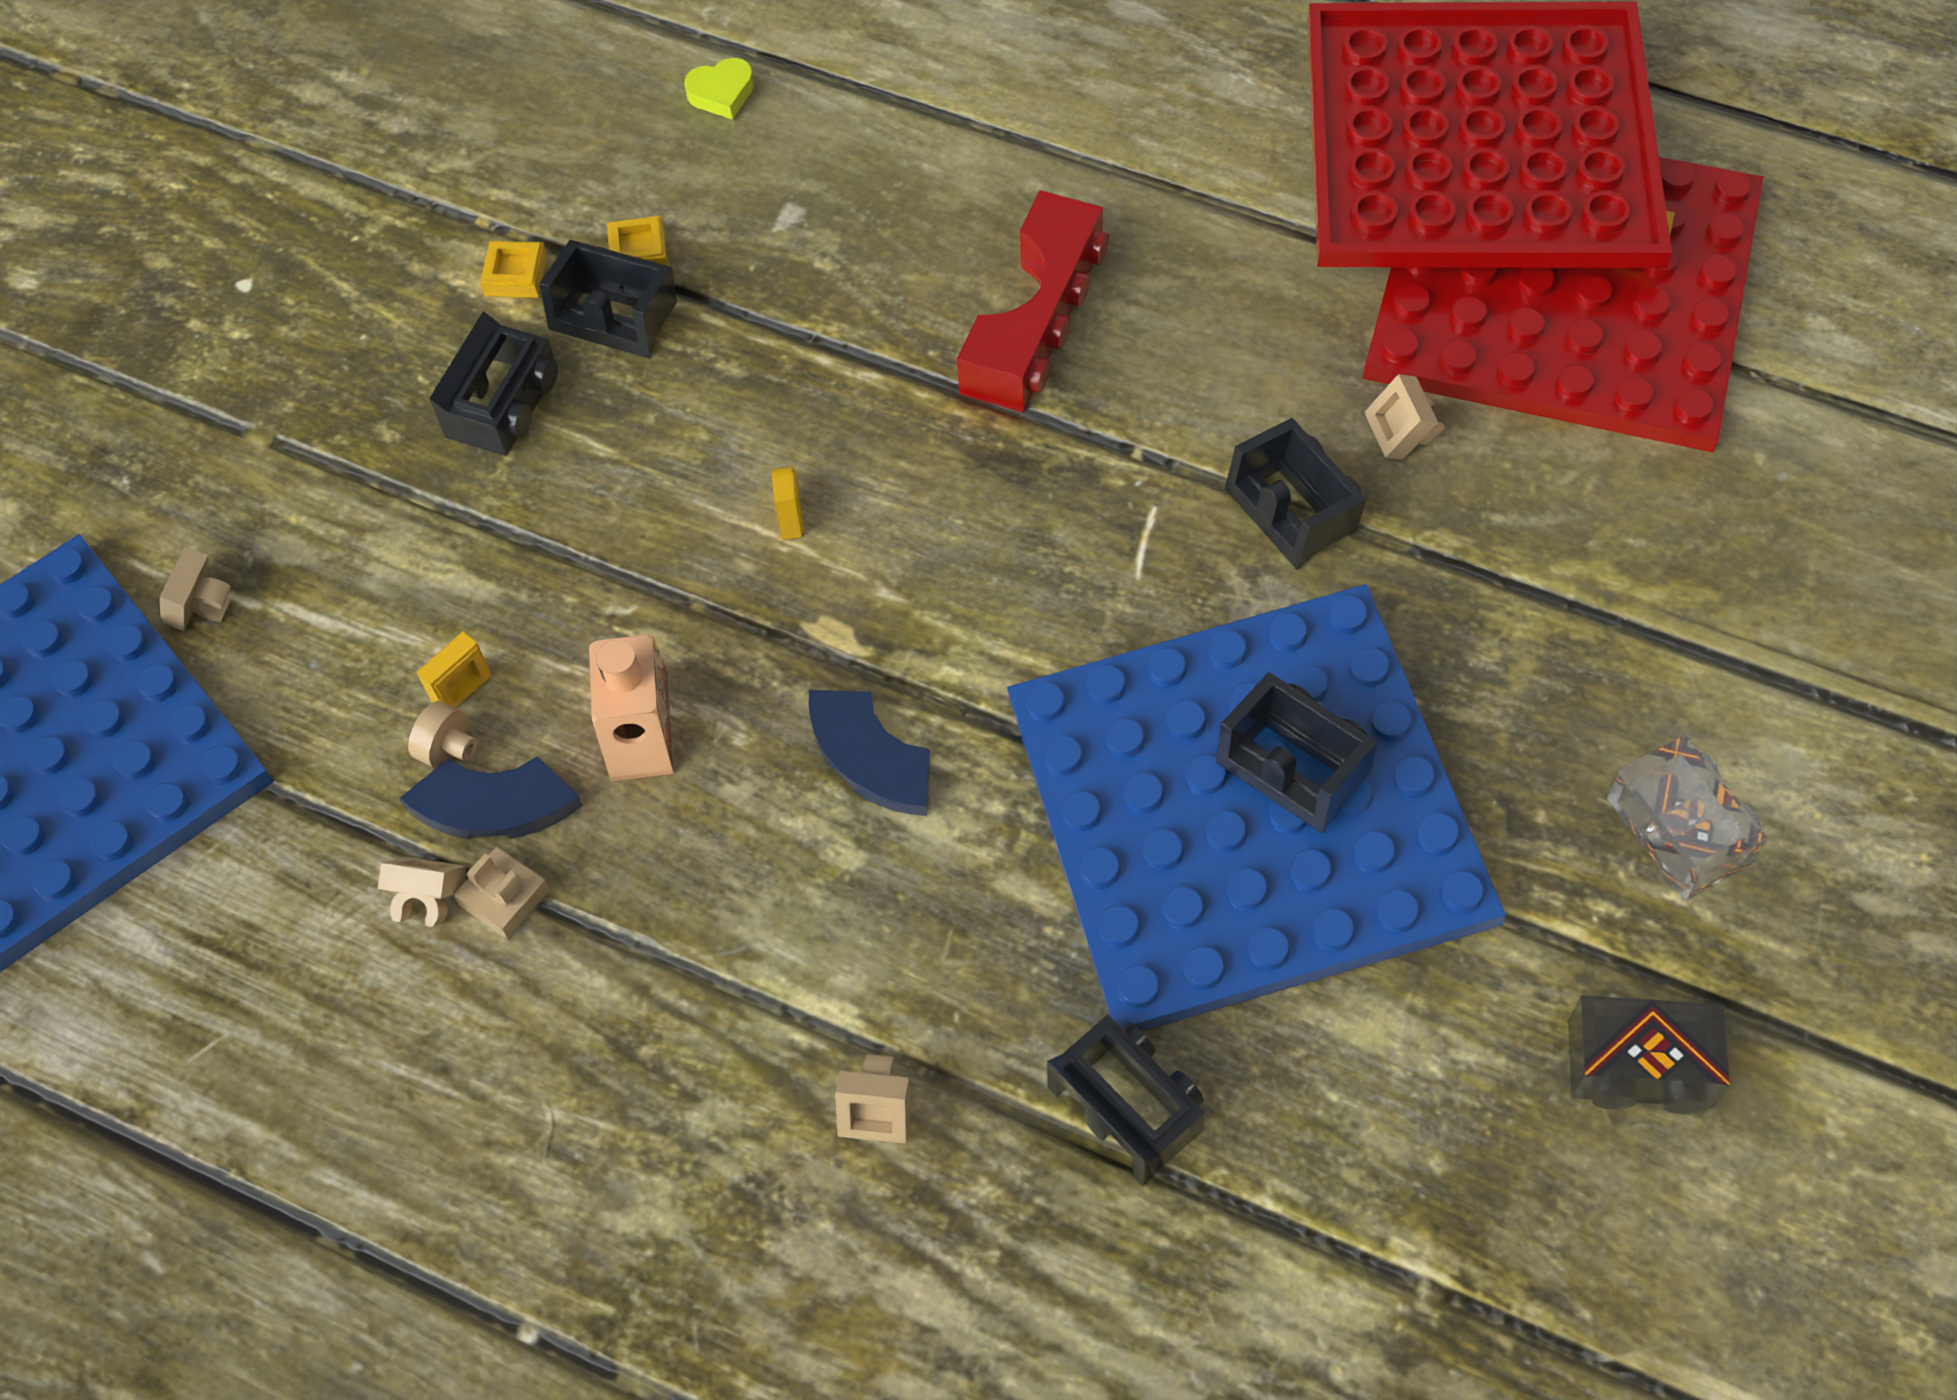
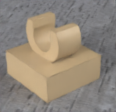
[1364,374,1445,460]
[160,547,231,631]
[453,846,550,939]
[378,857,467,927]
[835,1054,910,1144]

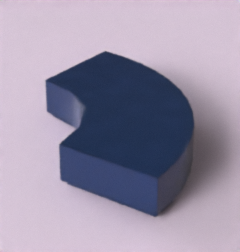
[808,690,931,816]
[399,756,582,839]

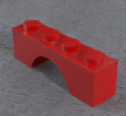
[957,190,1109,413]

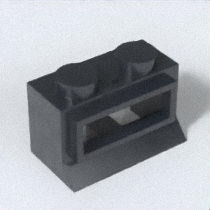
[539,239,677,358]
[429,311,558,457]
[1225,418,1367,570]
[1216,672,1378,834]
[1047,1014,1205,1186]

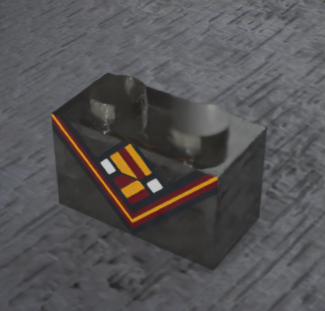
[1568,995,1730,1115]

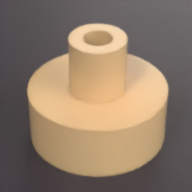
[408,701,477,768]

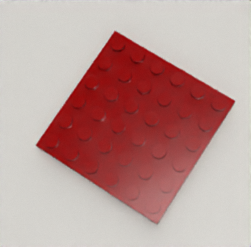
[1307,1,1672,268]
[1362,157,1763,453]

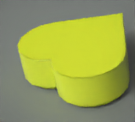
[684,58,754,120]

